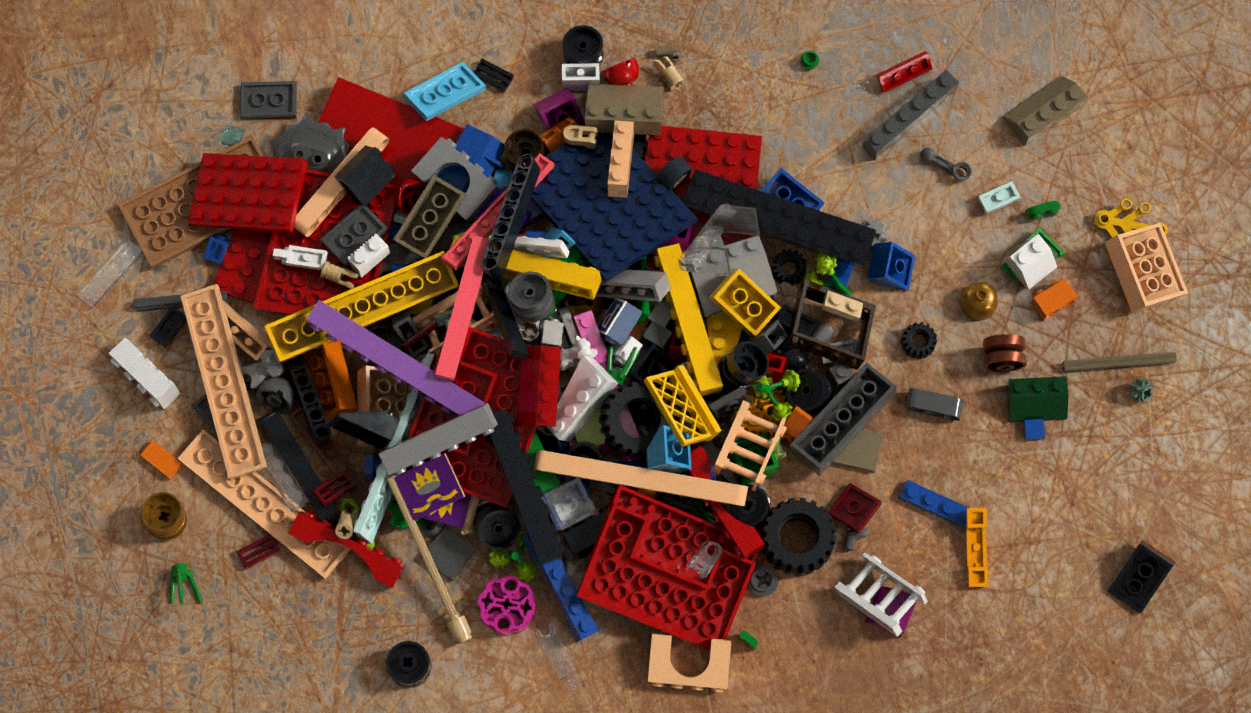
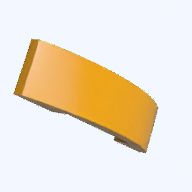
[966,508,989,587]

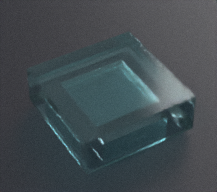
[221,125,245,146]

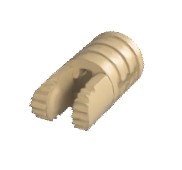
[653,56,685,91]
[321,261,359,289]
[335,510,359,539]

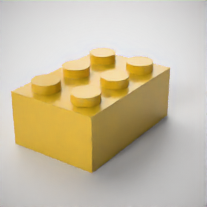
[708,268,781,337]

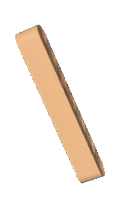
[294,127,389,237]

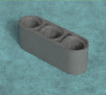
[905,388,964,421]

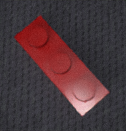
[876,51,933,93]

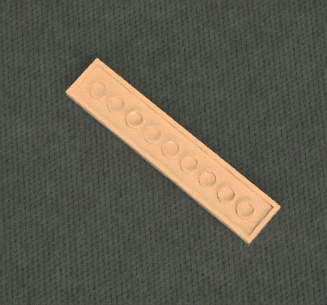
[181,284,267,479]
[178,430,351,580]

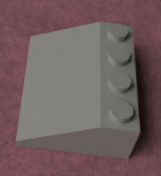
[686,235,777,317]

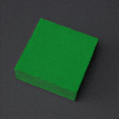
[738,630,759,651]

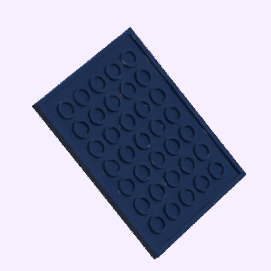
[531,133,697,283]

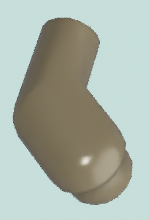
[655,46,682,62]

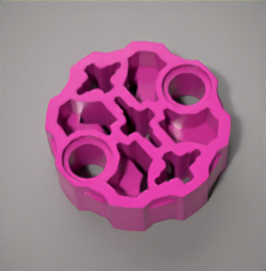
[478,576,536,636]

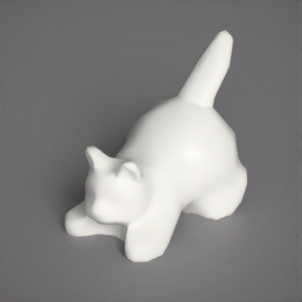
[560,336,598,374]

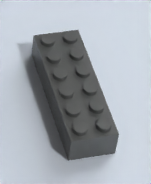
[790,363,896,476]

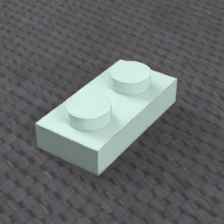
[978,182,1021,214]

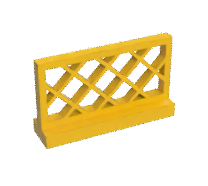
[643,365,722,447]

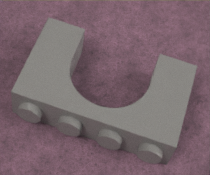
[411,137,500,223]

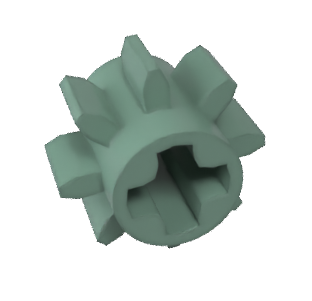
[1129,378,1153,402]

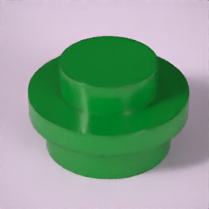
[801,51,819,69]

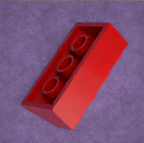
[517,346,561,427]

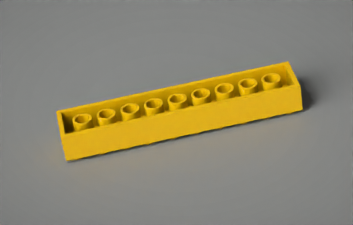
[264,251,459,363]

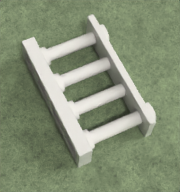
[835,553,928,637]

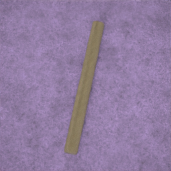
[1062,352,1177,372]

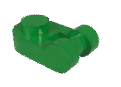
[1025,201,1061,221]

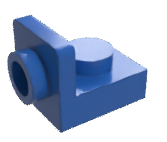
[204,233,230,264]
[365,455,382,480]

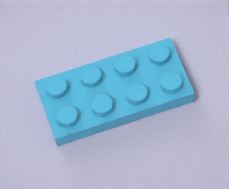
[403,62,486,121]

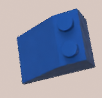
[761,168,825,210]

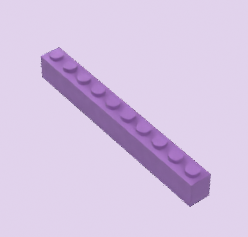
[306,300,485,416]

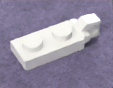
[273,245,328,271]

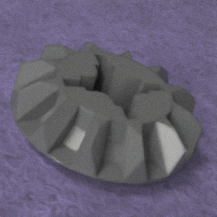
[748,565,779,597]

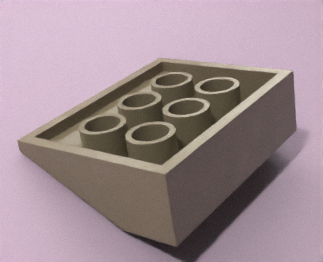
[585,84,664,135]

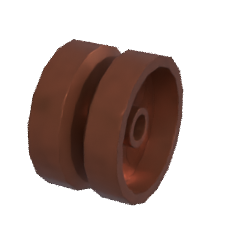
[983,334,1027,372]

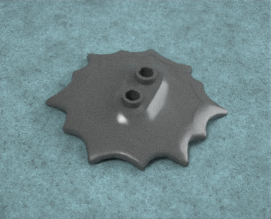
[270,113,350,174]

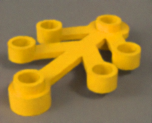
[1094,198,1168,238]

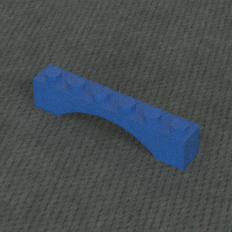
[521,533,599,643]

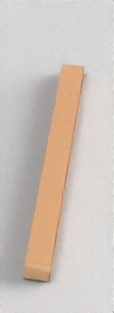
[533,450,748,506]

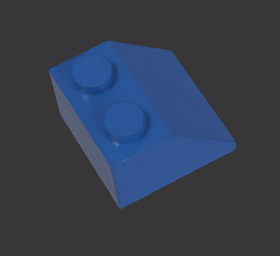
[867,242,916,291]

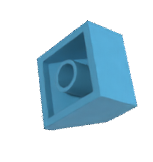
[647,425,692,474]

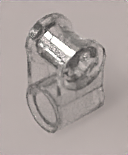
[686,541,722,579]

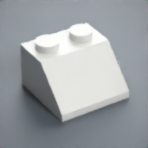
[1004,234,1057,290]

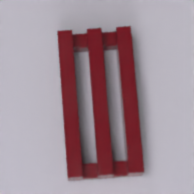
[312,470,356,508]
[237,534,281,570]

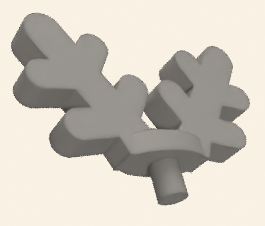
[867,218,887,251]

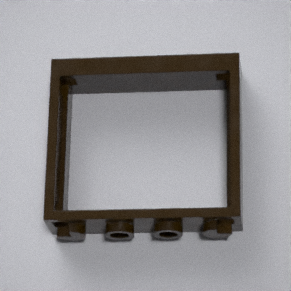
[786,279,876,370]

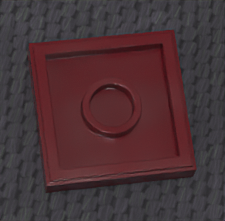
[827,483,882,534]

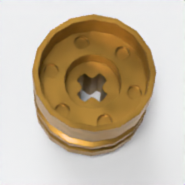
[141,492,187,541]

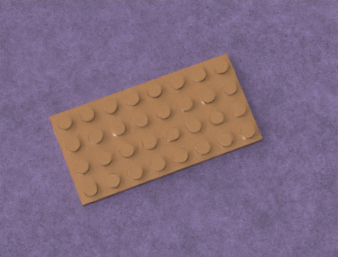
[118,135,264,269]

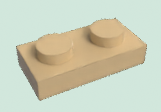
[822,290,863,322]

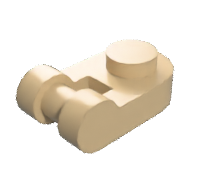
[563,125,599,149]

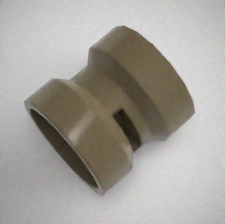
[519,322,539,345]

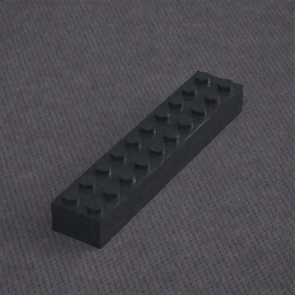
[683,169,876,269]

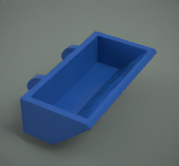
[437,124,505,193]

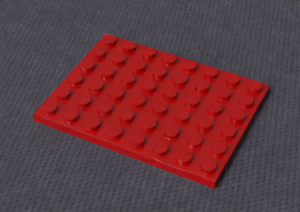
[646,126,762,271]
[254,169,397,329]

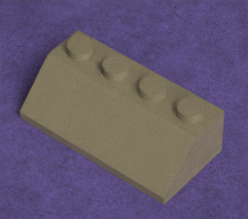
[1003,76,1088,146]
[393,175,466,259]

